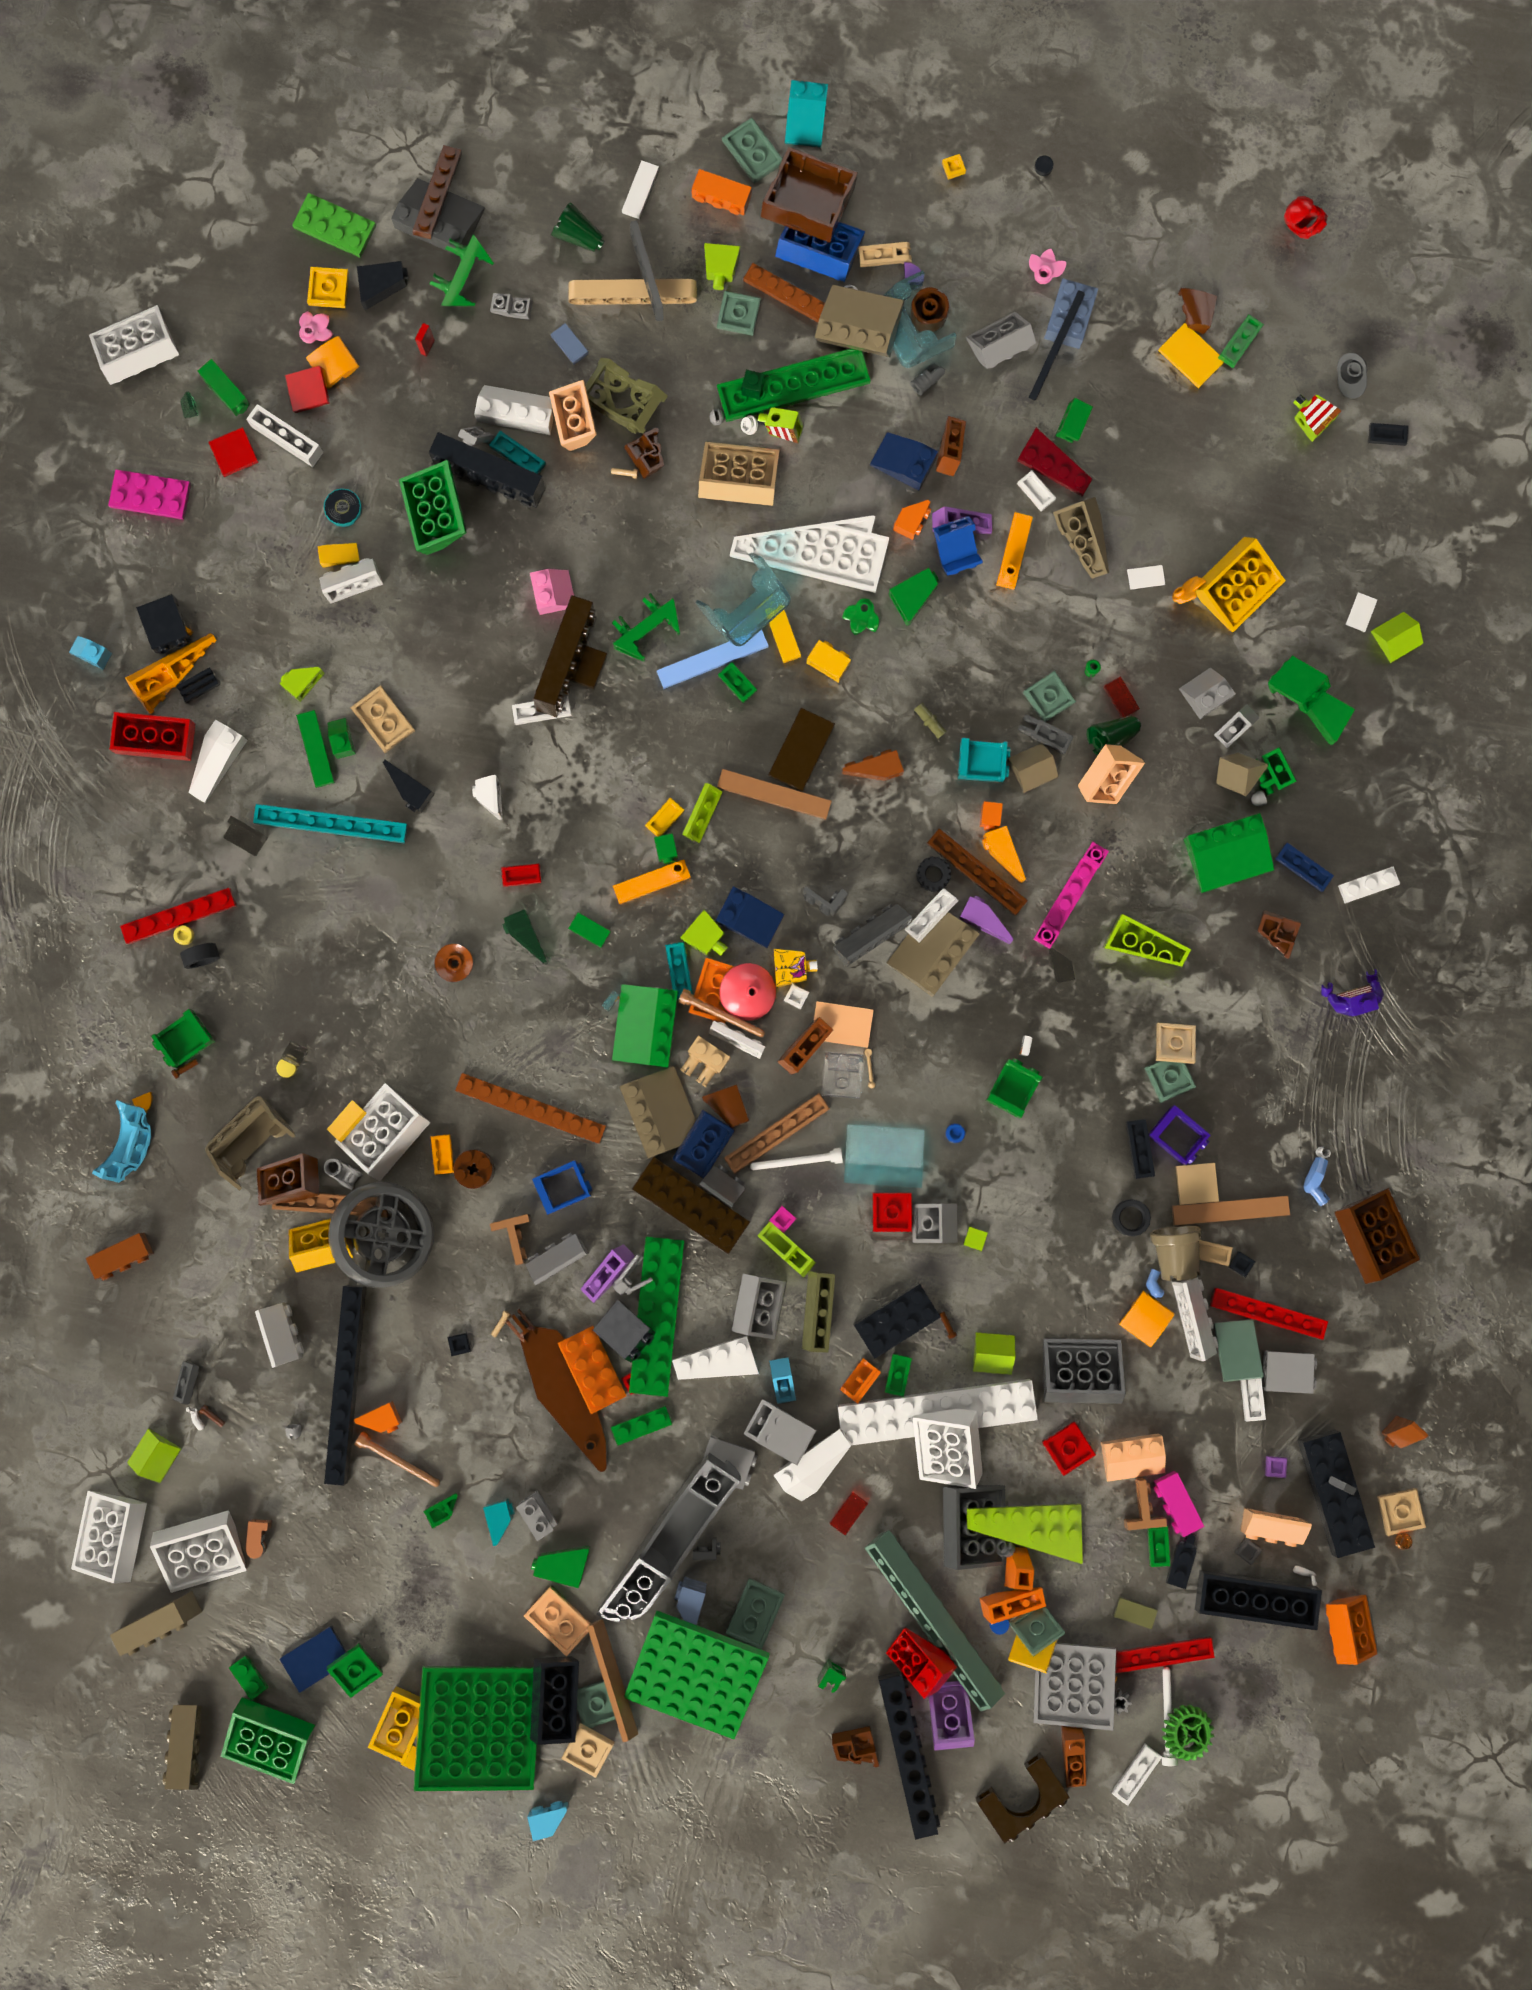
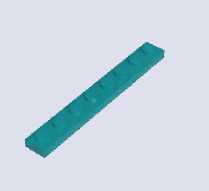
[253,804,408,843]

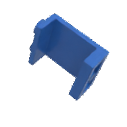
[933,516,983,576]

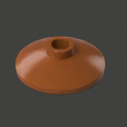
[435,944,473,982]

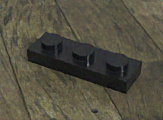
[1126,1119,1155,1179]

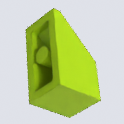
[279,667,325,702]

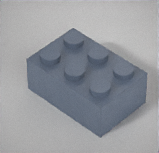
[1044,278,1098,349]

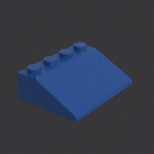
[775,222,865,282]

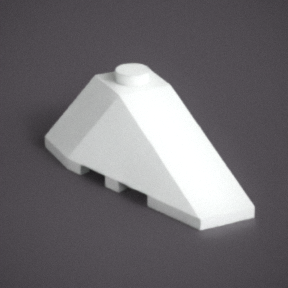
[189,720,248,803]
[774,1428,852,1501]

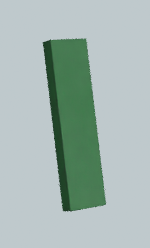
[296,710,335,788]

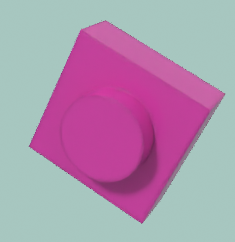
[769,1206,797,1233]

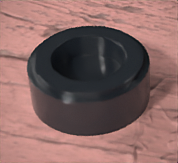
[1034,155,1054,176]

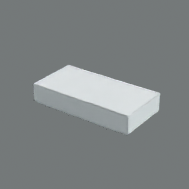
[1017,471,1056,512]

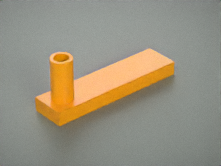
[996,512,1033,590]
[613,859,691,904]

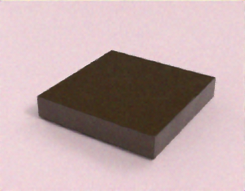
[571,644,608,689]

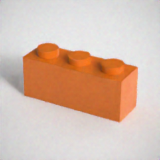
[691,169,752,215]

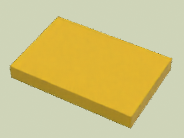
[1158,323,1224,389]

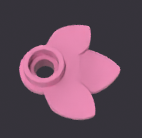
[1029,249,1066,284]
[299,311,333,343]

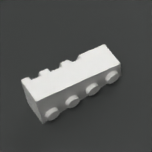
[672,1335,759,1380]

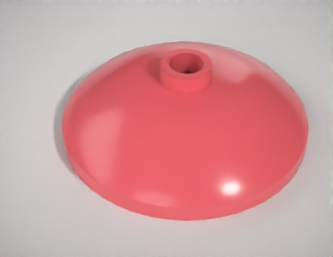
[720,963,776,1021]

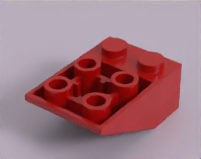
[886,1628,957,1699]

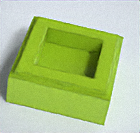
[963,1227,988,1251]

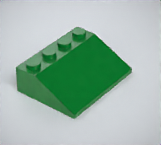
[399,460,467,555]
[1183,813,1274,893]
[612,984,679,1067]
[220,1697,315,1784]

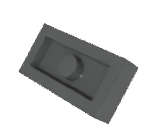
[173,1361,199,1404]

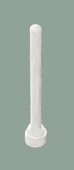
[750,1148,843,1170]
[1162,1667,1178,1766]

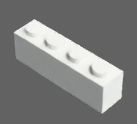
[246,404,323,467]

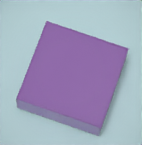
[1265,1456,1287,1478]

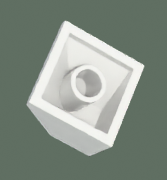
[472,775,503,820]

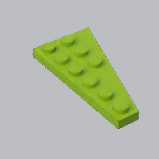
[967,1504,1083,1564]

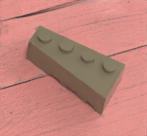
[110,1591,202,1656]
[163,1705,201,1790]

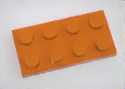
[558,1326,627,1414]

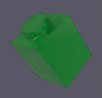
[654,833,678,864]

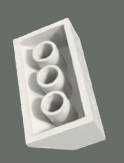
[474,385,554,435]

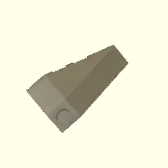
[1053,497,1109,579]

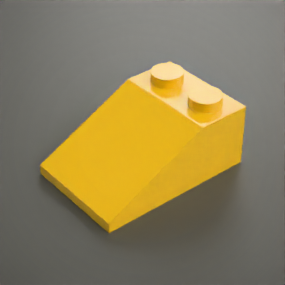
[368,1686,420,1764]

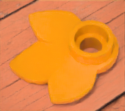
[1172,576,1206,604]

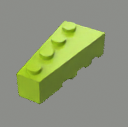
[1103,914,1191,967]

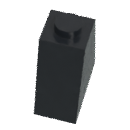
[357,261,409,310]

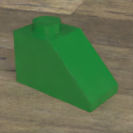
[327,718,356,759]

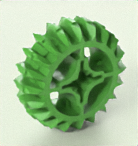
[1162,1705,1215,1761]

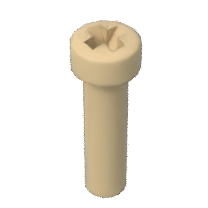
[611,468,638,479]
[491,1310,511,1337]

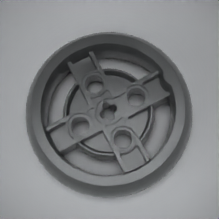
[328,1182,434,1288]

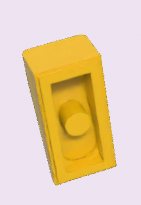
[318,543,360,568]

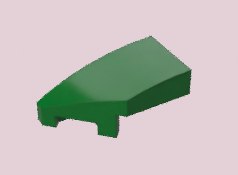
[423,1493,458,1529]

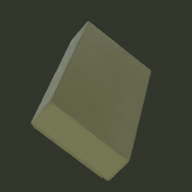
[1113,1597,1158,1629]

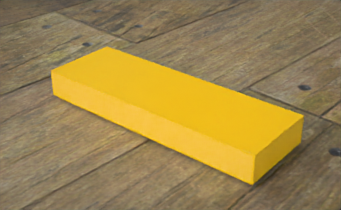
[764,604,801,664]

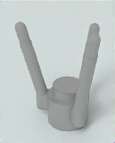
[612,1254,653,1295]

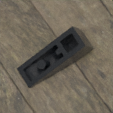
[383,760,434,813]

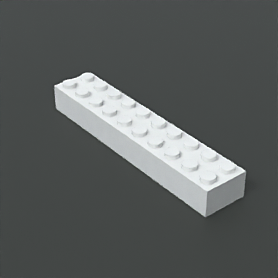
[837,1379,1038,1445]

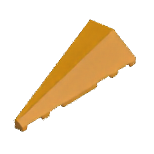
[125,633,217,714]

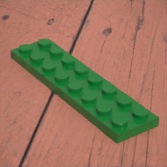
[717,349,871,422]
[629,1237,684,1397]

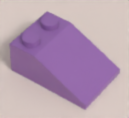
[929,1681,975,1750]

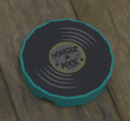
[323,488,362,527]

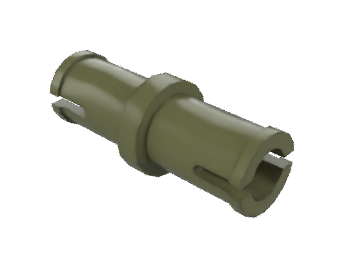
[914,702,947,739]

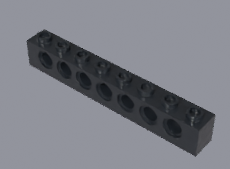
[878,1671,941,1840]

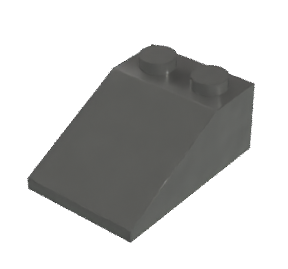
[700,1165,746,1207]

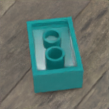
[785,80,828,148]

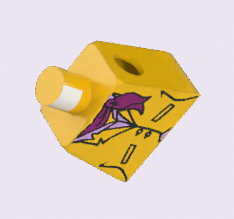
[774,949,818,987]

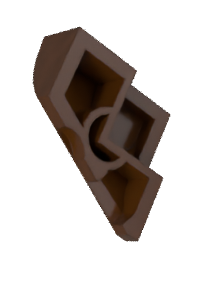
[1178,288,1217,334]
[624,427,664,479]
[1258,910,1301,959]
[702,1084,749,1128]
[832,1726,879,1767]

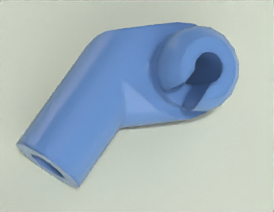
[1146,1269,1164,1298]

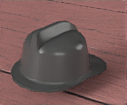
[1337,353,1368,399]

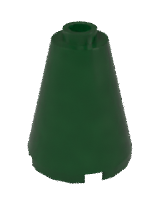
[551,202,605,252]
[1086,715,1141,756]

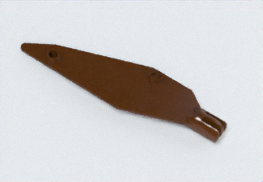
[504,1309,607,1472]

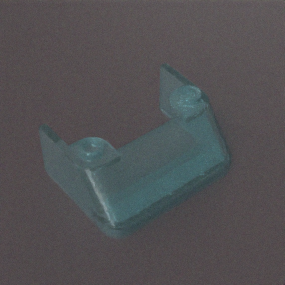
[883,270,957,368]
[695,553,791,646]

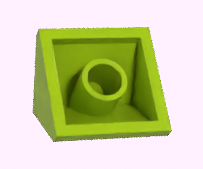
[1371,612,1423,663]
[973,1332,1015,1375]
[127,1429,182,1483]

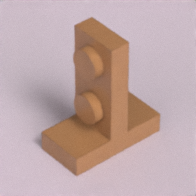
[490,1214,531,1265]
[1124,1478,1167,1530]

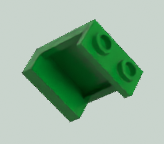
[1268,655,1331,714]
[151,1009,215,1068]
[985,1058,1043,1119]

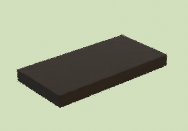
[768,708,835,792]

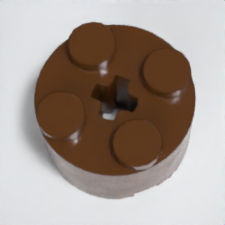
[910,287,949,332]
[453,1150,495,1189]

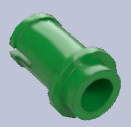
[1085,659,1101,677]

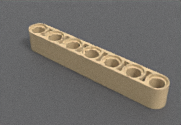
[568,279,697,305]

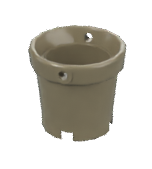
[1150,1226,1202,1281]

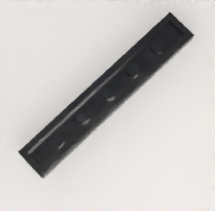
[1028,290,1085,401]

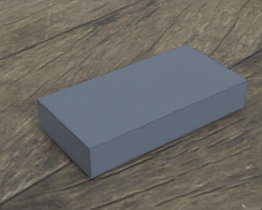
[551,323,588,365]

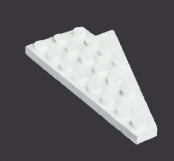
[730,516,889,593]

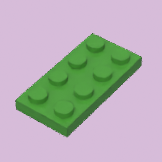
[292,193,376,258]

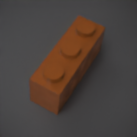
[86,1233,154,1281]

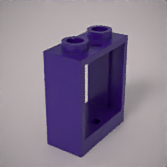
[1148,1105,1211,1165]

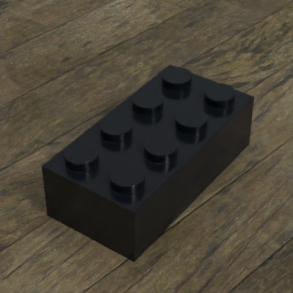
[853,1283,941,1359]
[530,1656,579,1745]

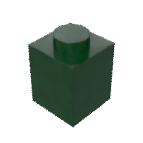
[741,369,764,400]

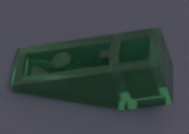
[502,909,548,965]

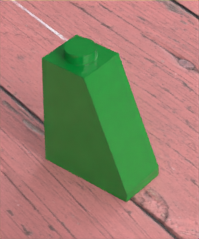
[198,359,250,417]
[888,568,939,626]
[1306,692,1355,745]
[531,1546,590,1588]

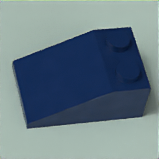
[870,432,938,491]
[716,886,784,948]

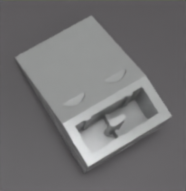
[744,1399,817,1465]

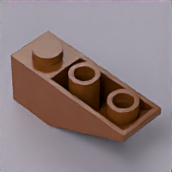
[842,749,904,781]
[1061,1726,1086,1788]

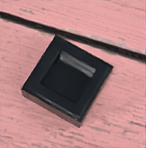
[1228,1251,1256,1278]
[447,1333,471,1356]

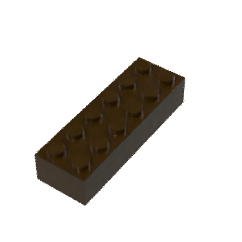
[533,595,597,718]
[632,1157,750,1255]

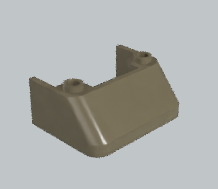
[205,1096,296,1191]

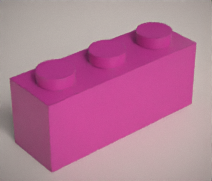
[1153,1471,1205,1537]

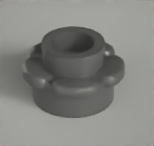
[997,1540,1015,1557]

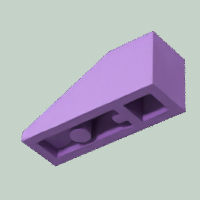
[932,506,992,534]
[959,896,1013,944]
[581,1244,635,1303]

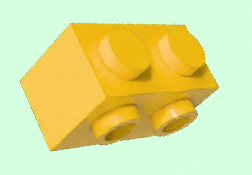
[807,640,851,683]

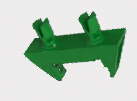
[429,235,494,306]
[612,593,680,662]

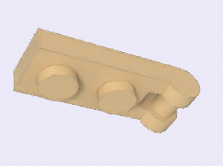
[858,242,912,267]

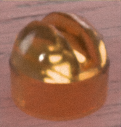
[1394,1533,1412,1550]

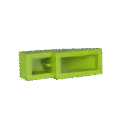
[757,1222,816,1277]

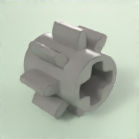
[1115,1688,1132,1716]

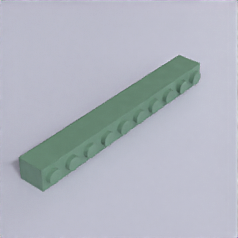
[865,1530,1006,1711]

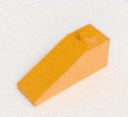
[982,826,1026,883]

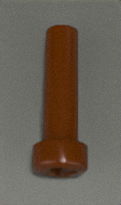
[171,1059,199,1079]
[939,1311,957,1339]
[199,1405,225,1428]

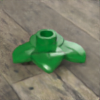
[842,598,879,635]

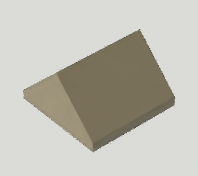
[1008,743,1059,793]
[1216,753,1268,796]

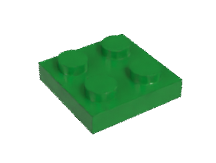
[327,1643,383,1698]

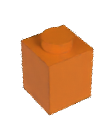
[979,801,1003,831]

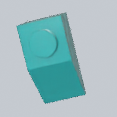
[483,1499,515,1546]

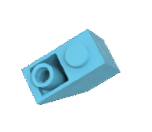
[527,1801,569,1841]

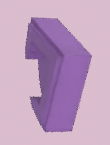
[904,262,924,283]

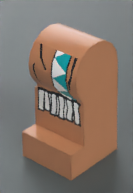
[246,1519,272,1559]

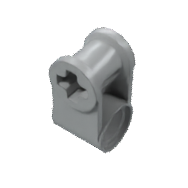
[324,1158,363,1190]

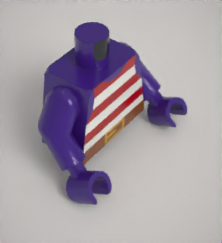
[1321,969,1384,1016]

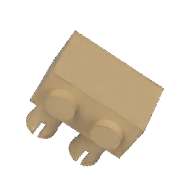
[680,1035,731,1087]

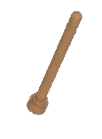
[678,988,765,1037]
[354,1431,440,1487]

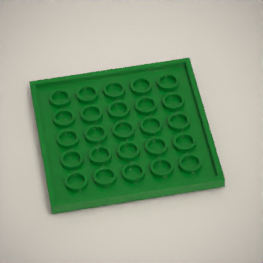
[624,1610,770,1740]
[413,1666,537,1791]

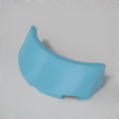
[92,1100,151,1183]

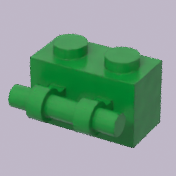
[1256,747,1297,796]

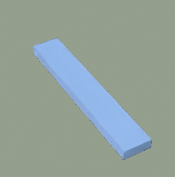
[657,629,768,689]

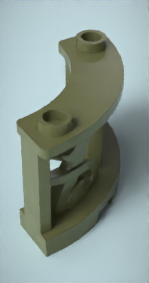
[585,358,668,434]

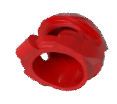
[1284,196,1328,239]

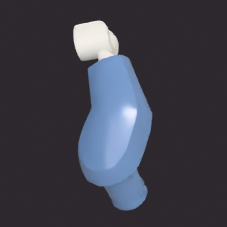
[1303,1147,1331,1206]

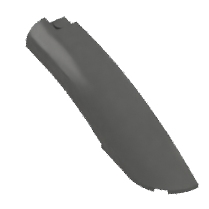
[596,1453,741,1622]

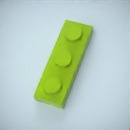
[682,783,722,843]

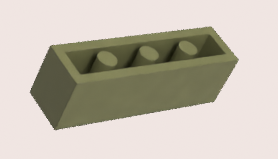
[802,1271,835,1353]

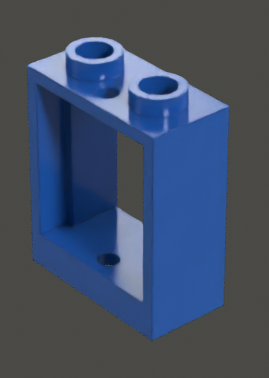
[532,1160,593,1215]

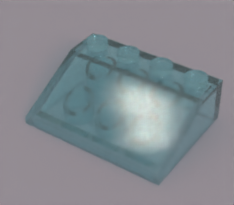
[843,1125,924,1188]

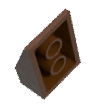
[257,1153,320,1206]

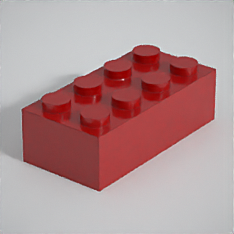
[109,712,196,761]

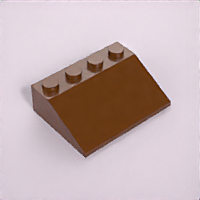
[1334,1188,1420,1284]

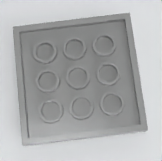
[1034,1643,1116,1731]

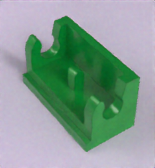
[1055,398,1093,443]
[817,1659,846,1693]

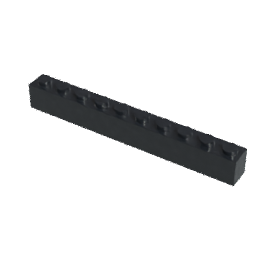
[324,1285,366,1486]

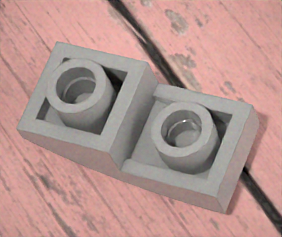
[490,293,533,319]

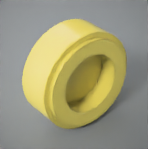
[174,925,194,945]
[276,1058,297,1078]

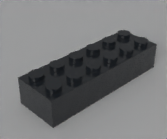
[429,432,546,508]
[1297,1430,1375,1558]
[1195,1570,1322,1630]

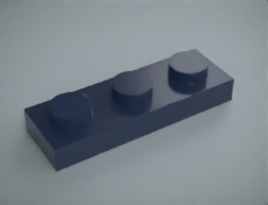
[1275,843,1334,892]

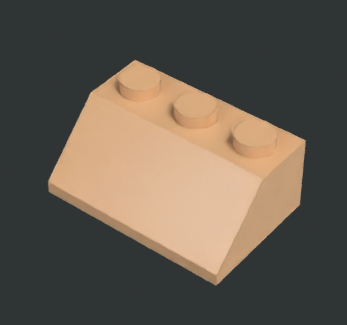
[549,380,597,451]
[1078,744,1145,804]
[1101,1434,1166,1482]
[1241,1508,1312,1547]

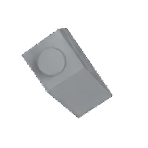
[1214,704,1260,748]

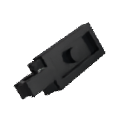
[1166,1533,1197,1589]

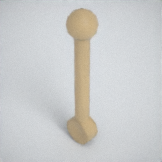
[864,1049,876,1089]

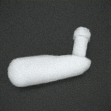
[186,1407,205,1431]
[1293,1566,1317,1586]

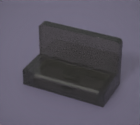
[223,816,268,856]

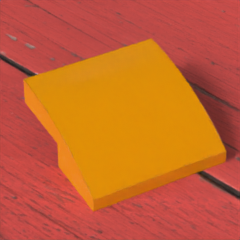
[306,336,360,389]
[1119,1291,1175,1347]

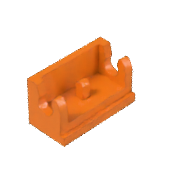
[840,1358,881,1404]

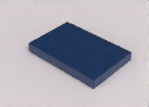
[672,1110,735,1179]
[279,1626,347,1693]

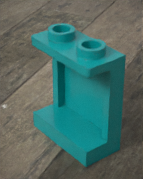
[958,738,1010,782]

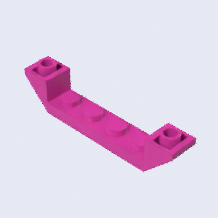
[1033,842,1109,949]

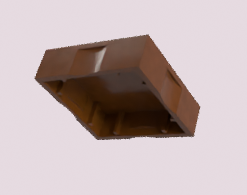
[761,147,858,243]

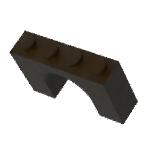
[976,1753,1070,1844]

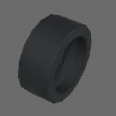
[180,943,220,969]
[1112,1199,1151,1236]

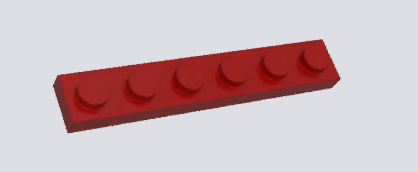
[120,888,236,944]
[1209,1287,1328,1340]
[1116,1636,1215,1673]

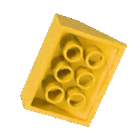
[1195,537,1286,632]

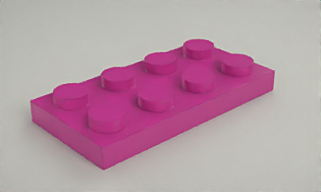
[108,469,191,520]

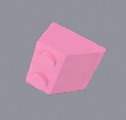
[530,569,574,615]

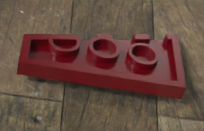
[1017,427,1092,497]

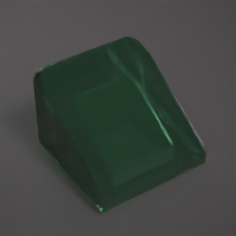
[180,391,198,419]

